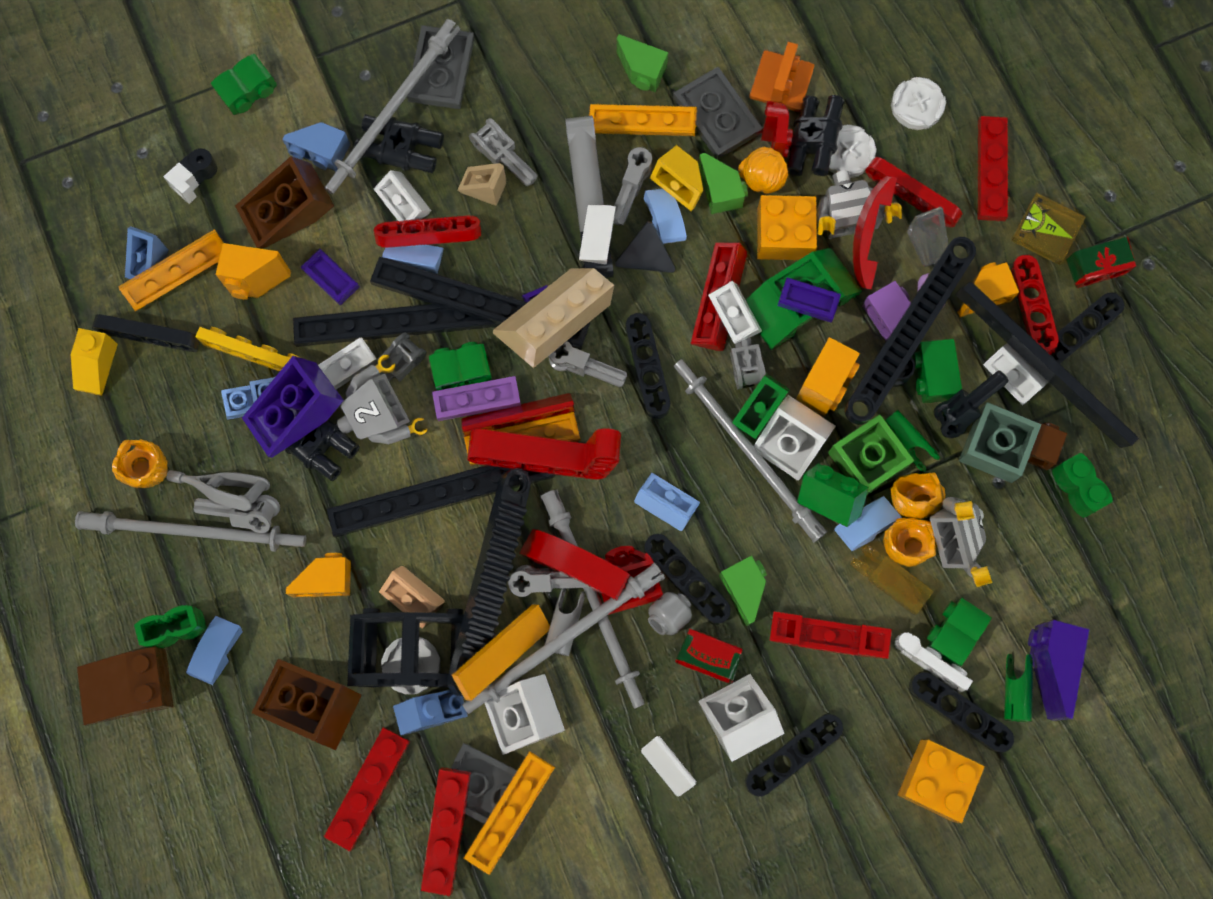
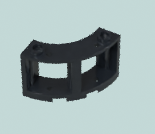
[347,608,464,688]

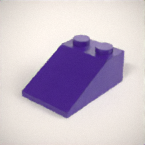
[242,356,344,458]
[1028,620,1089,721]

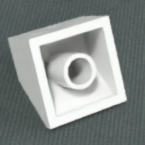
[754,395,835,481]
[485,674,565,755]
[699,674,784,762]

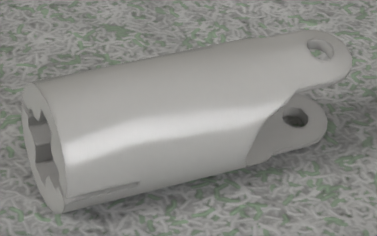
[545,588,585,656]

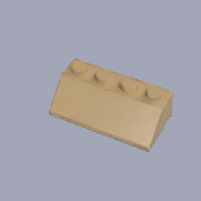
[493,268,614,368]

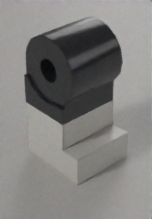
[163,148,218,204]

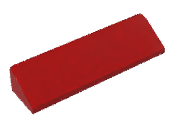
[691,243,747,351]
[461,393,575,437]

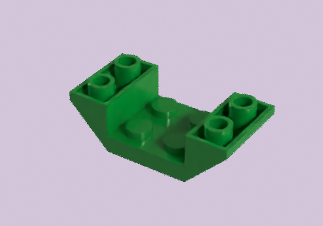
[746,248,863,350]

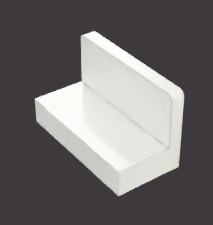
[983,343,1049,405]

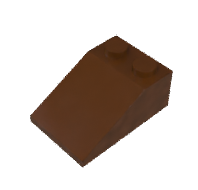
[235,156,334,249]
[77,647,174,726]
[252,659,362,750]

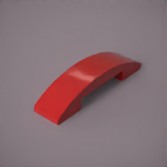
[853,177,897,290]
[519,529,630,601]
[770,611,892,659]

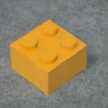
[757,195,817,260]
[796,337,860,417]
[898,740,985,823]

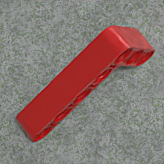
[467,428,621,480]

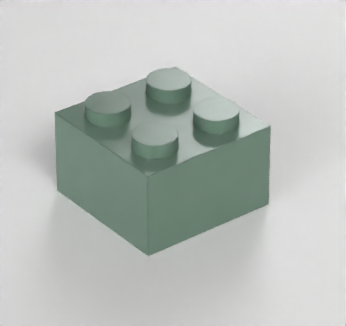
[959,402,1041,483]

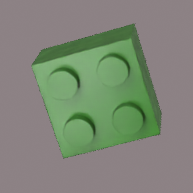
[828,414,914,495]

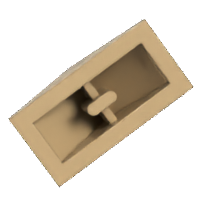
[458,163,507,206]

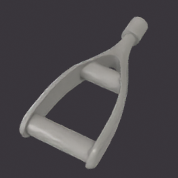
[167,470,270,511]

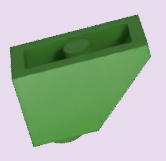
[617,34,668,92]
[698,153,748,214]
[719,556,767,626]

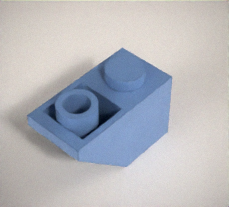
[282,122,350,171]
[393,690,468,735]

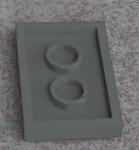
[407,26,475,109]
[673,67,763,159]
[450,743,536,840]

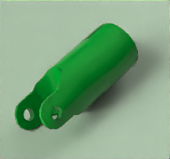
[885,410,940,472]
[1004,654,1033,722]

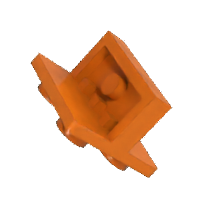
[750,42,814,112]

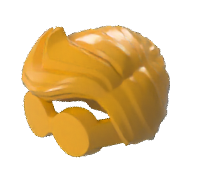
[738,147,788,194]
[112,439,168,488]
[891,472,946,519]
[883,518,937,567]

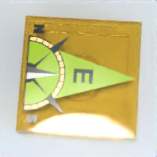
[1011,192,1086,265]

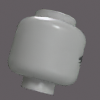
[648,592,692,635]

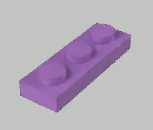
[432,376,521,421]

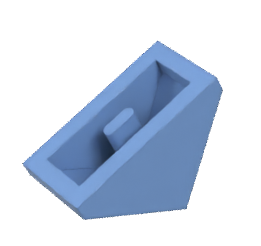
[125,226,168,279]

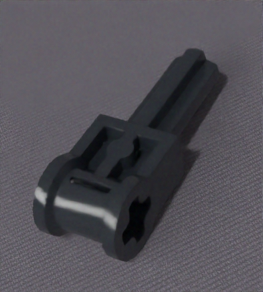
[933,370,1009,438]

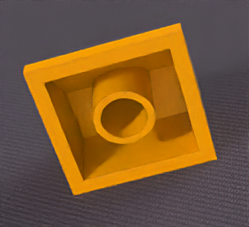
[215,243,291,300]

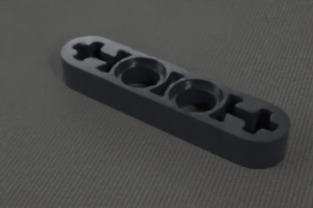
[1044,292,1125,363]
[626,313,670,419]
[92,314,200,352]
[644,534,731,625]
[909,672,1014,752]
[745,714,843,796]

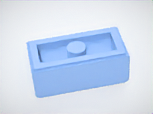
[382,245,444,274]
[634,473,700,531]

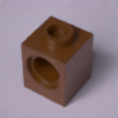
[1027,423,1067,470]

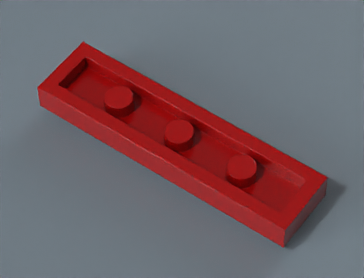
[978,116,1008,221]
[324,727,411,851]
[421,767,471,896]

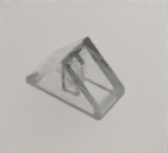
[907,207,948,267]

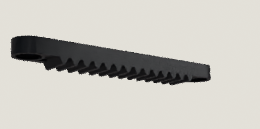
[844,237,976,425]
[447,468,531,696]

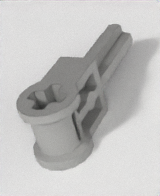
[469,118,538,186]
[613,147,652,225]
[730,337,766,390]
[549,341,627,387]
[193,495,280,533]
[508,565,589,597]

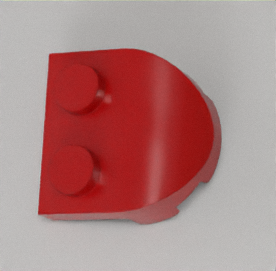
[761,101,793,158]
[602,546,663,615]

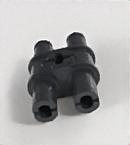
[787,95,845,176]
[354,114,444,174]
[284,420,360,481]

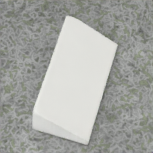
[374,170,431,221]
[579,205,616,265]
[708,281,762,344]
[641,736,696,796]

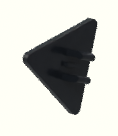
[615,221,676,273]

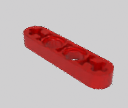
[865,157,962,228]
[373,216,482,248]
[1011,255,1059,355]

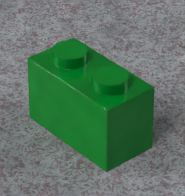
[912,339,962,403]
[732,373,790,439]
[797,463,869,527]

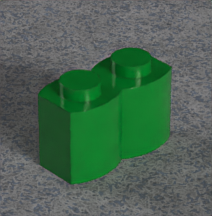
[210,53,277,115]
[429,342,492,391]
[1052,453,1113,518]
[926,598,992,667]
[134,605,207,649]

